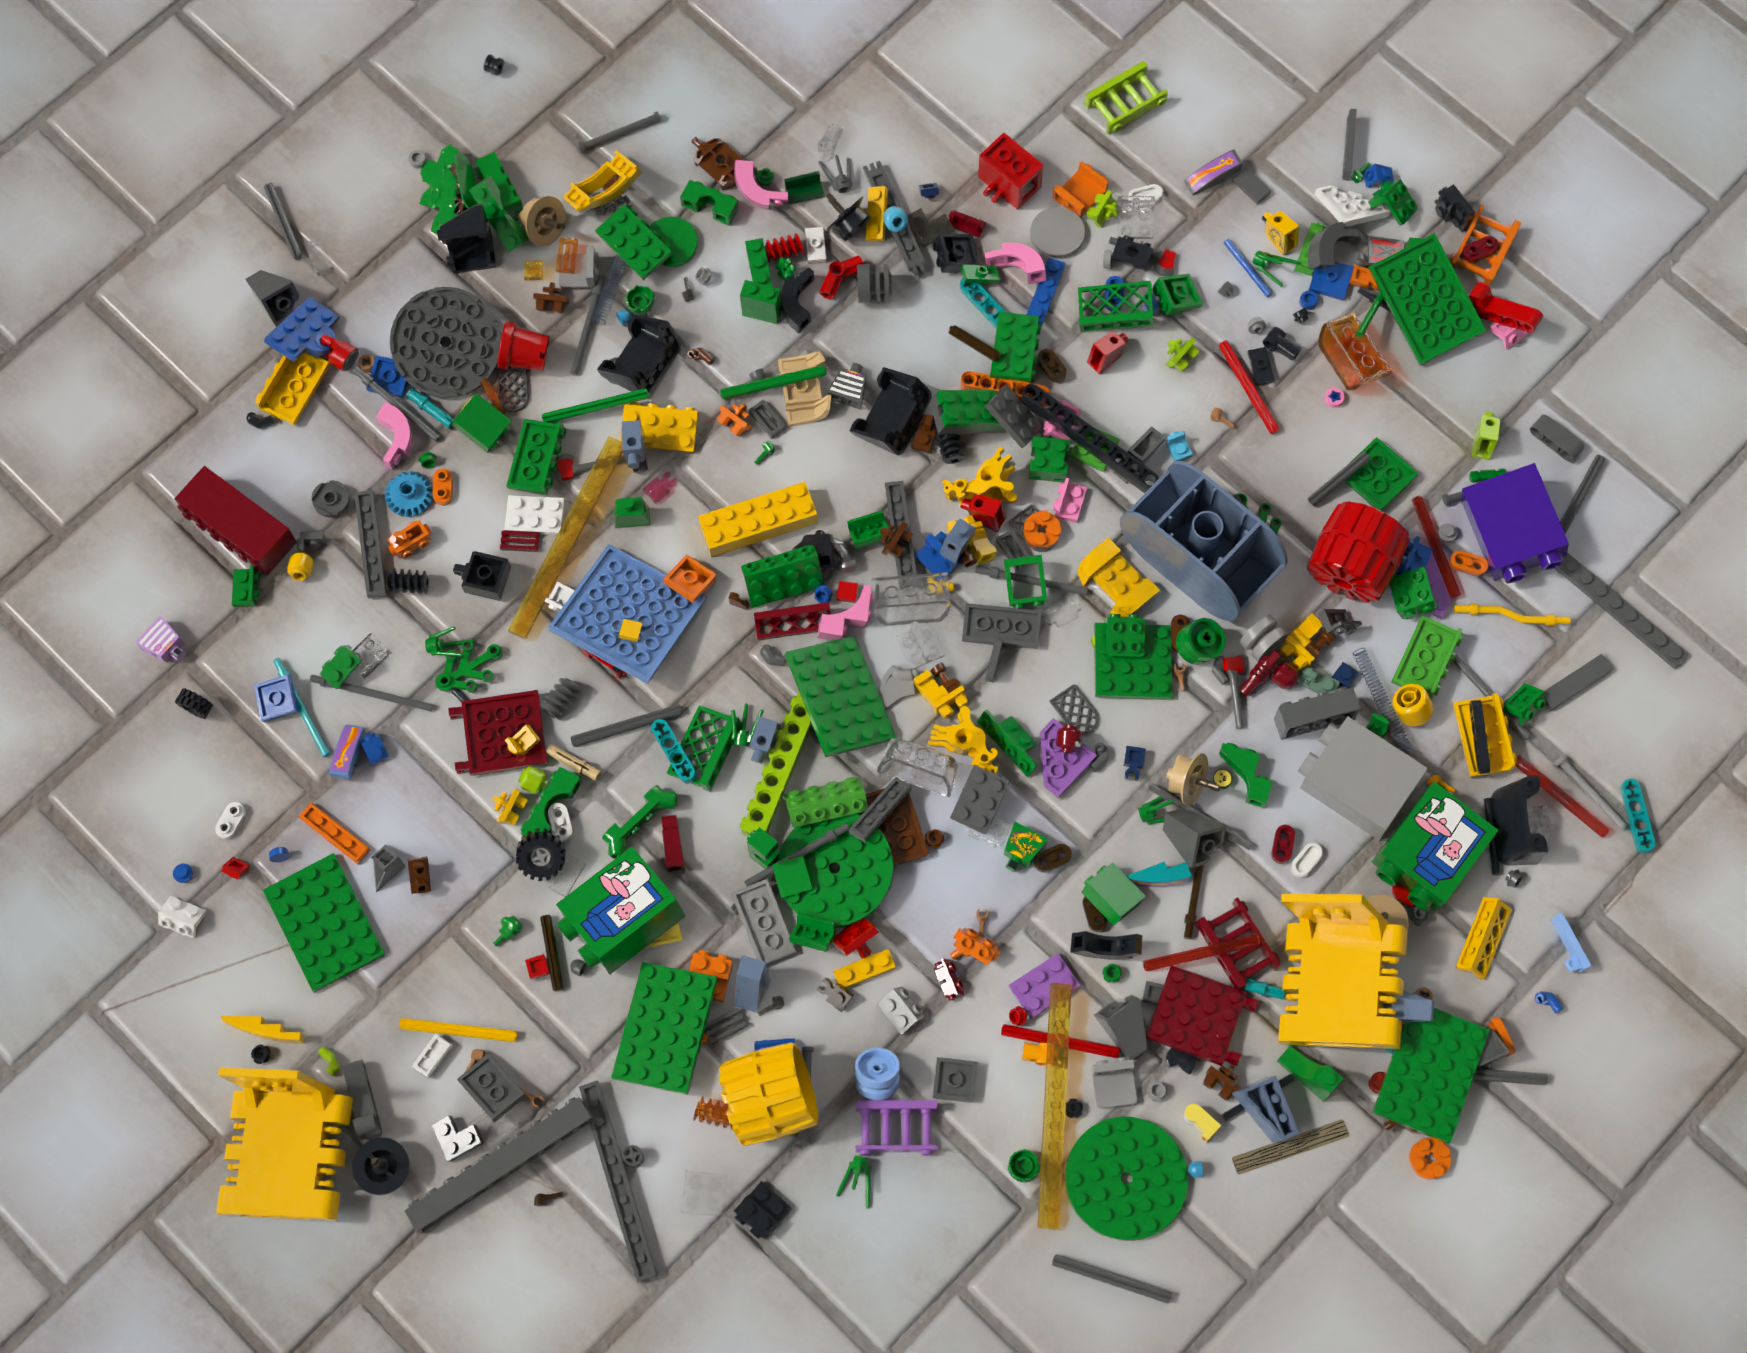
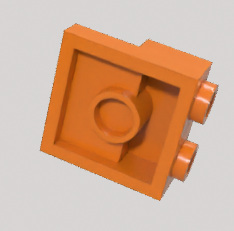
[663,554,717,603]
[689,950,733,1002]

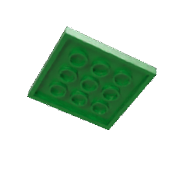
[1094,623,1172,700]

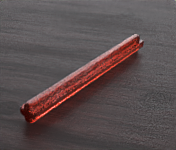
[1412,495,1461,599]
[1515,755,1610,838]
[1143,934,1260,971]

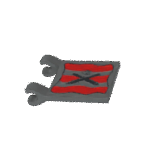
[1354,232,1404,266]

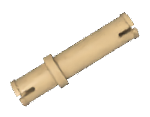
[546,744,602,782]

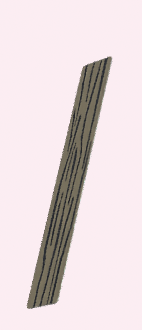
[1232,1119,1349,1174]

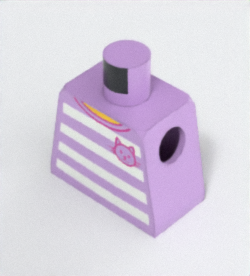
[135,616,185,662]

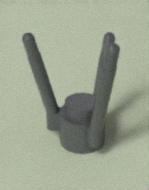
[819,155,853,193]

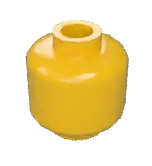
[287,552,313,581]

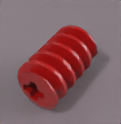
[765,233,804,263]

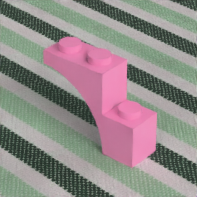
[817,585,874,641]

